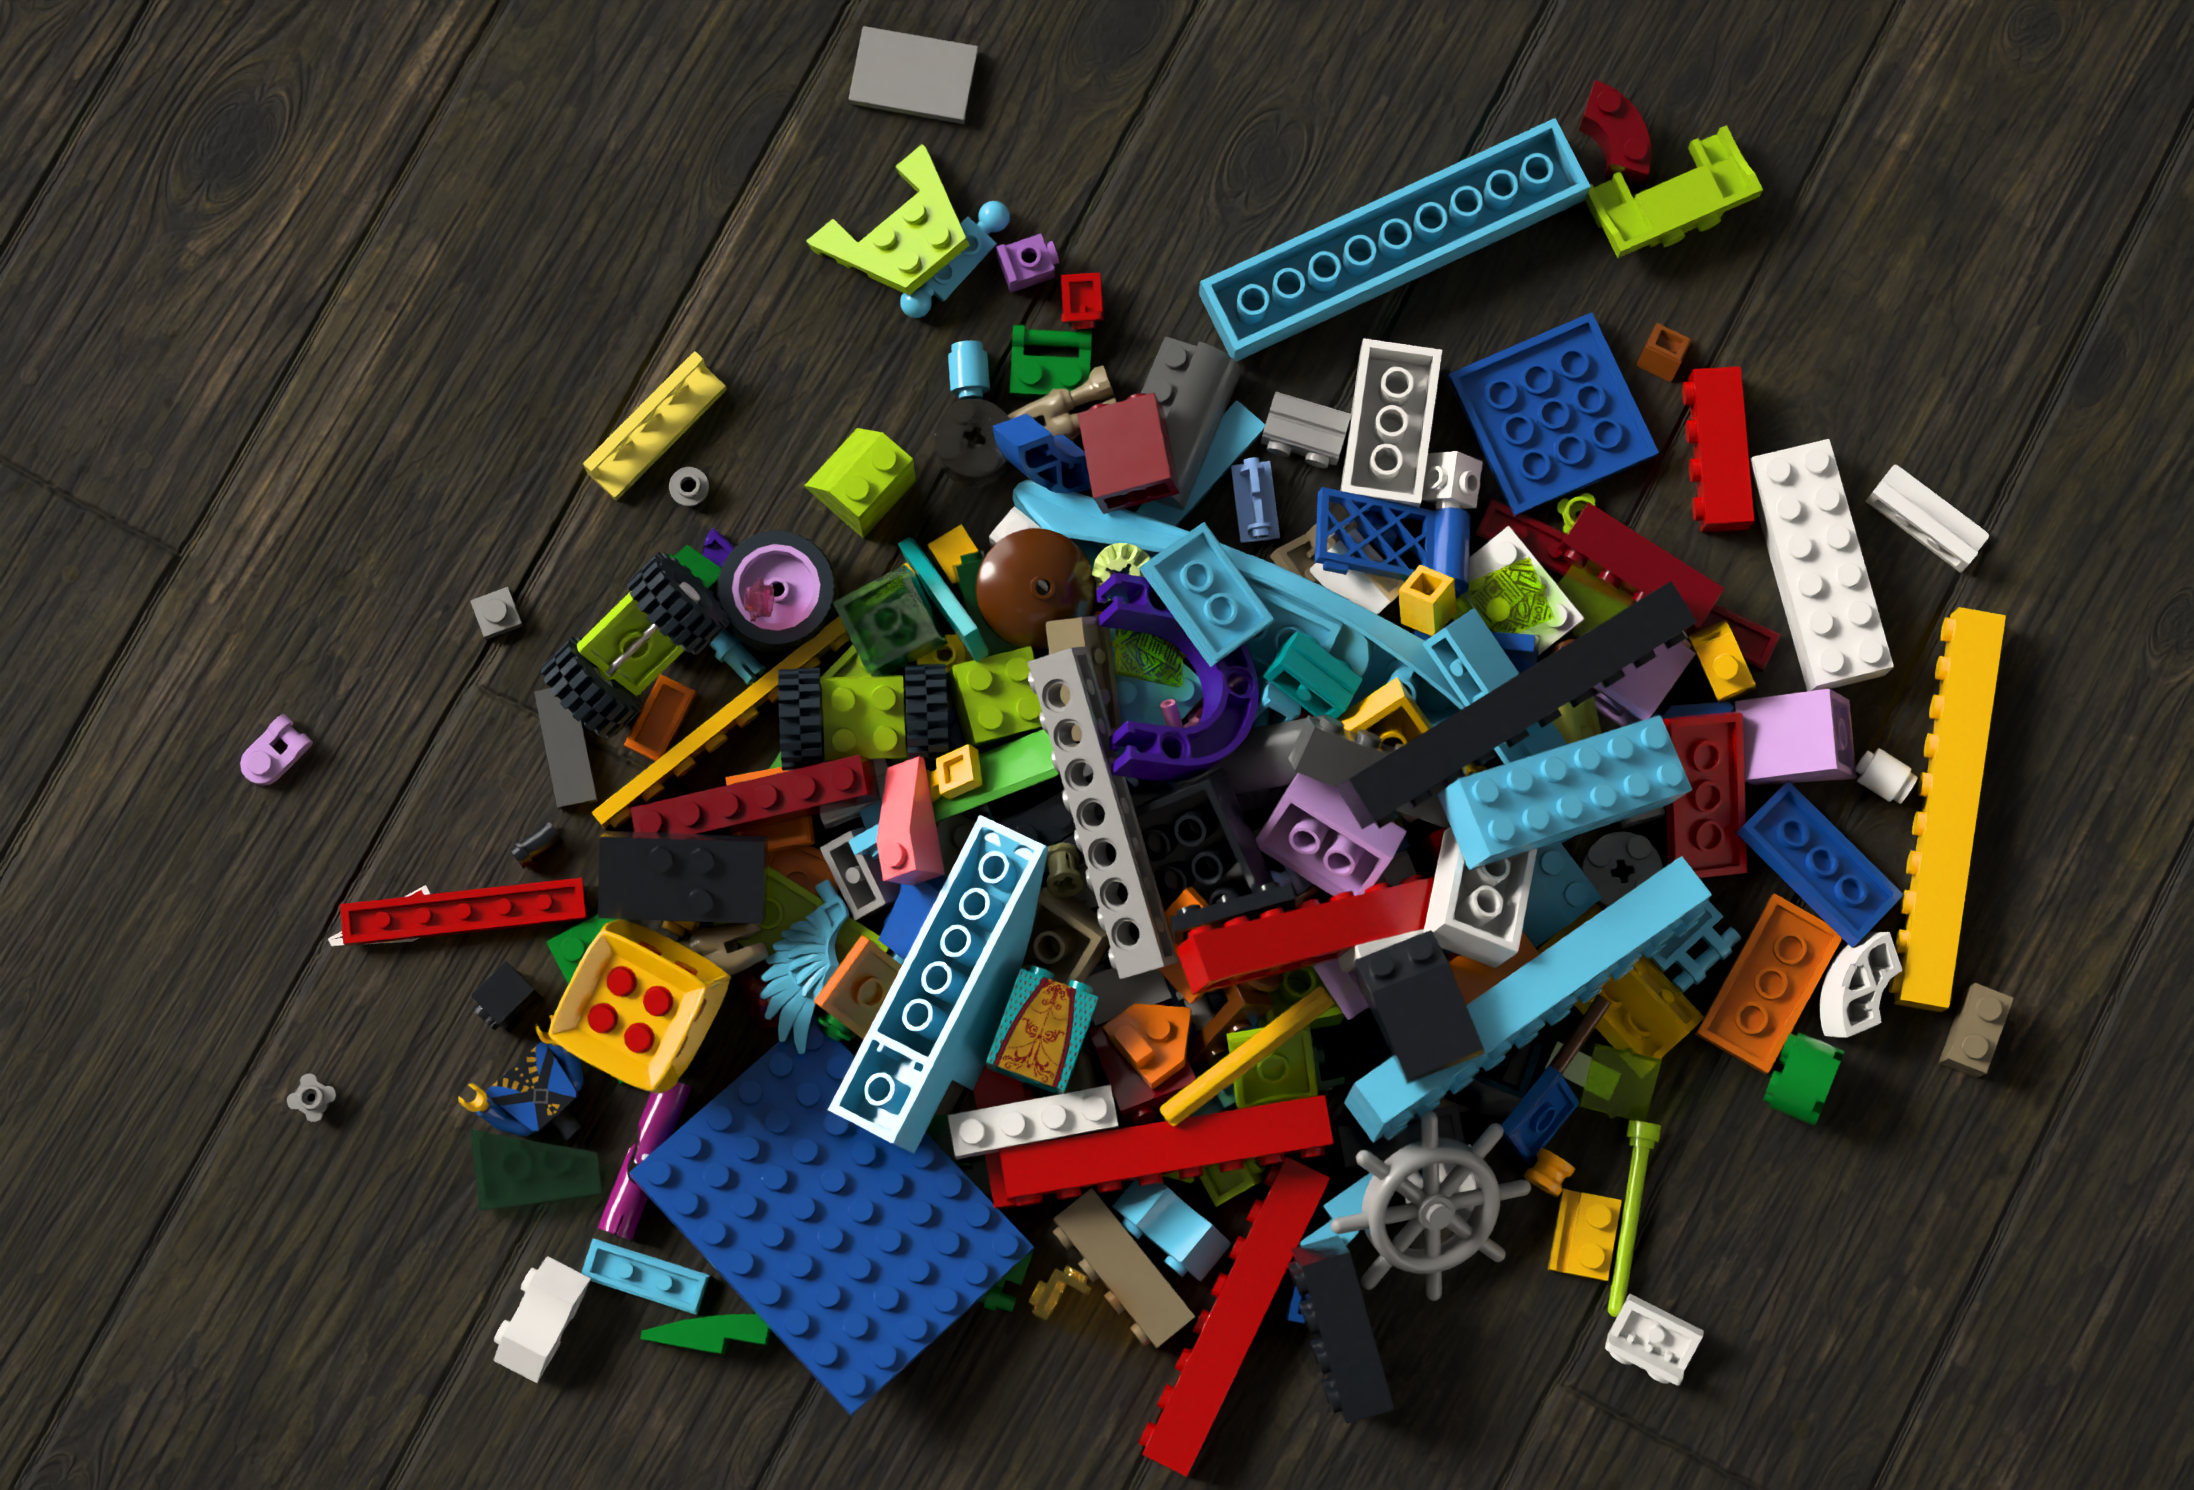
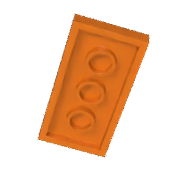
[1695,893,1842,1074]

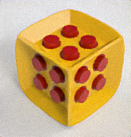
[548,919,731,1094]

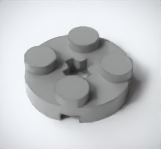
[1581,831,1663,909]

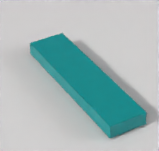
[898,537,989,662]

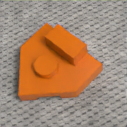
[1102,1003,1193,1090]

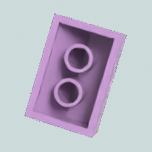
[1255,773,1407,896]

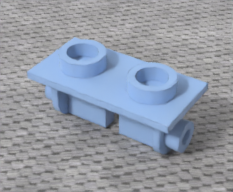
[1231,457,1280,543]

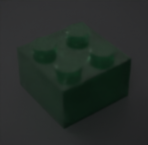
[833,565,949,676]

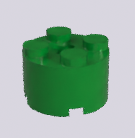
[1763,1033,1845,1126]

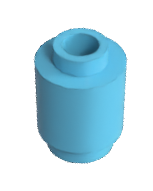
[948,341,990,401]

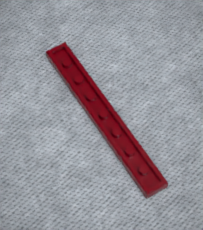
[1474,499,1781,672]

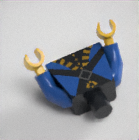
[458,1015,585,1142]

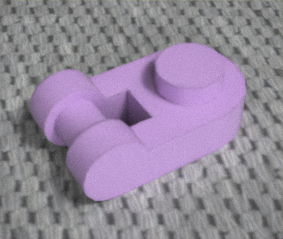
[240,714,313,786]

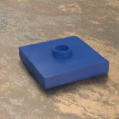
[1501,1065,1579,1164]

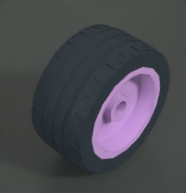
[717,530,839,655]

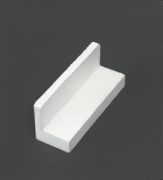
[1866,465,1989,573]

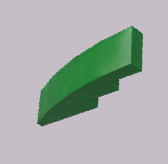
[640,1314,771,1355]

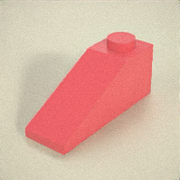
[876,756,945,886]

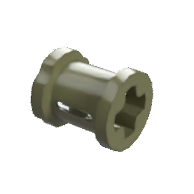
[1045,843,1083,897]

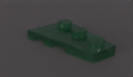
[470,1129,603,1211]

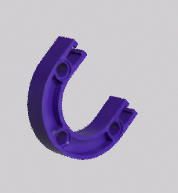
[1096,572,1259,782]

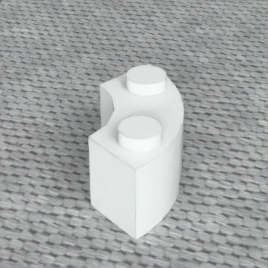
[1820,932,1903,1037]
[493,1256,591,1383]

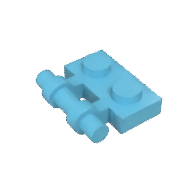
[1650,901,1741,993]

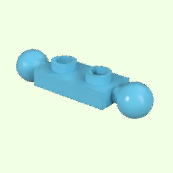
[900,201,1010,318]

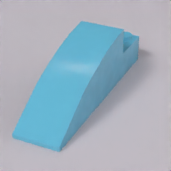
[828,815,1048,1153]

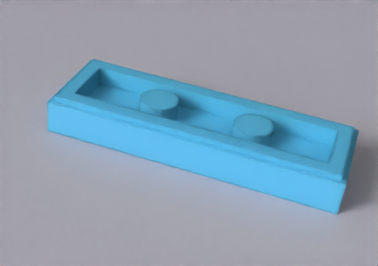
[581,1238,710,1315]

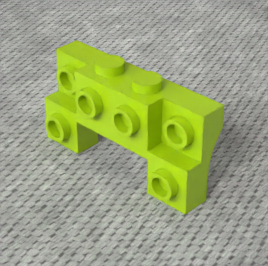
[1585,125,1763,258]

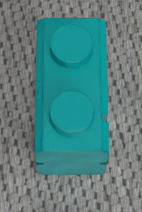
[1263,630,1363,719]

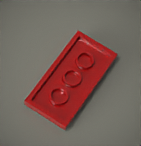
[1663,712,1747,878]

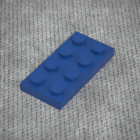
[1736,781,1904,948]

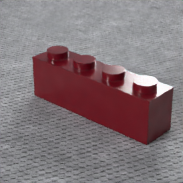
[1558,502,1724,634]

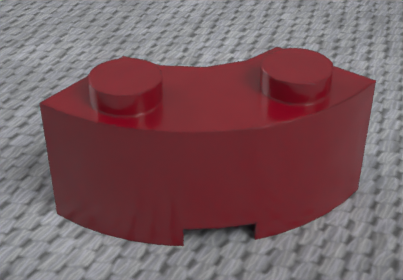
[1579,80,1651,189]

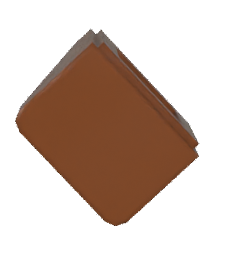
[1637,323,1692,382]

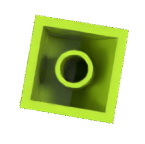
[804,428,916,539]

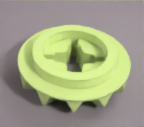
[1091,543,1151,603]

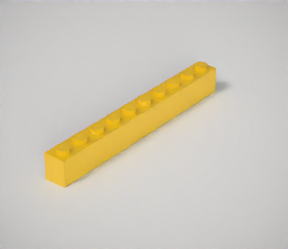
[1889,607,2006,1012]

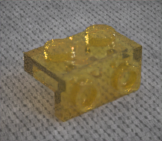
[1029,1266,1092,1323]

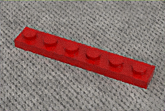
[340,878,588,946]

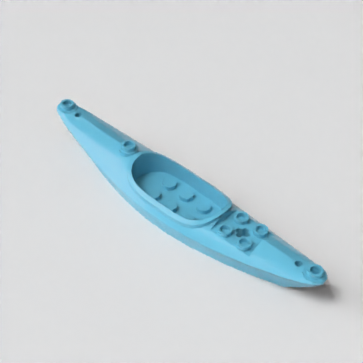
[1012,480,1465,727]

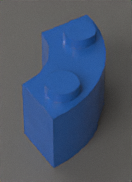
[993,413,1091,493]

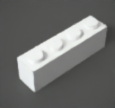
[948,1085,1118,1159]

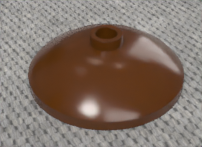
[976,528,1096,650]

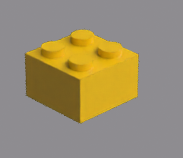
[1336,677,1433,748]

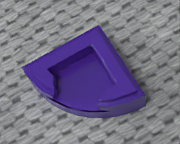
[703,528,735,568]

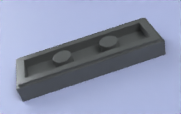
[534,688,598,810]

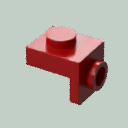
[1061,272,1104,330]

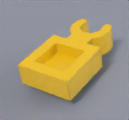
[926,744,983,803]

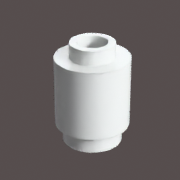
[1855,748,1918,804]

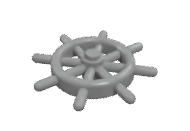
[1331,1111,1531,1301]

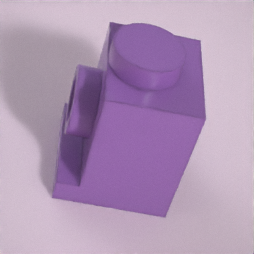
[997,233,1059,293]

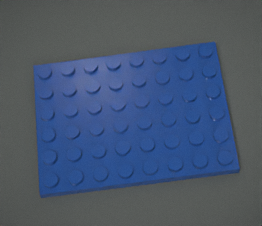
[629,1013,1034,1417]

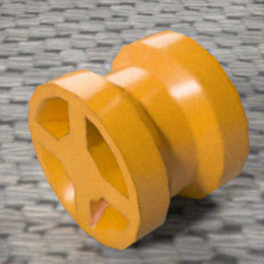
[1523,1148,1575,1197]

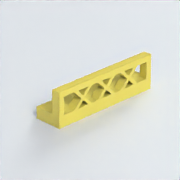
[583,351,727,501]

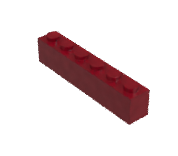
[630,755,881,835]

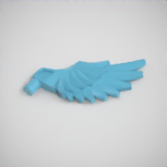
[760,879,850,1055]

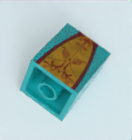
[986,966,1099,1095]

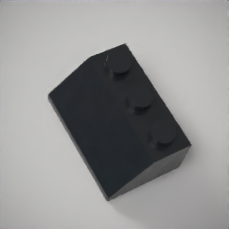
[987,741,1105,847]

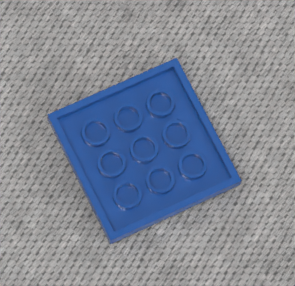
[1448,312,1659,517]

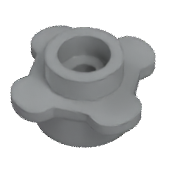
[287,1074,336,1122]

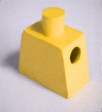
[1689,620,1757,702]

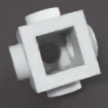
[1422,451,1482,510]

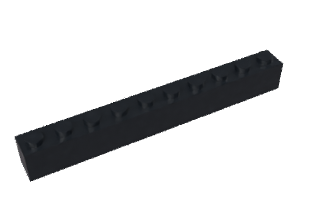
[1336,581,1697,829]

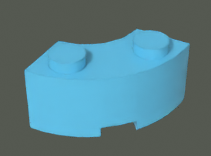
[1112,1179,1232,1282]

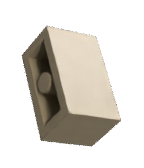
[1938,983,2014,1078]

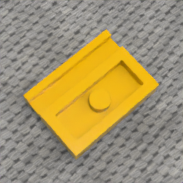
[1548,1189,1622,1281]

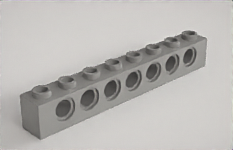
[1028,646,1179,979]

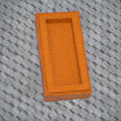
[624,674,697,761]

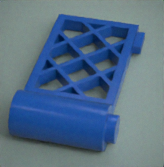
[1315,487,1471,599]

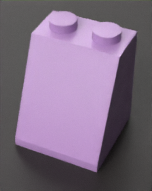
[1590,639,1696,727]
[1735,689,1857,785]

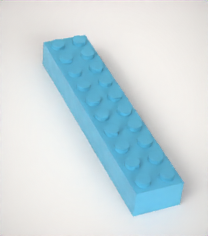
[1199,118,1591,362]
[1344,856,1712,1143]

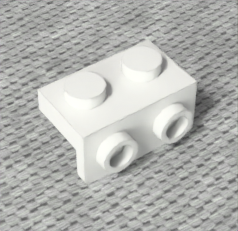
[1605,1294,1704,1386]

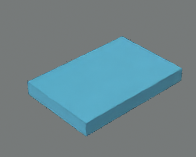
[1139,522,1276,667]

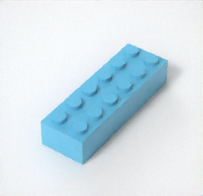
[1437,715,1692,870]

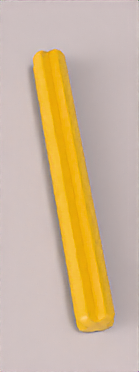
[1160,986,1334,1126]

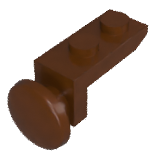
[1187,973,1283,1066]

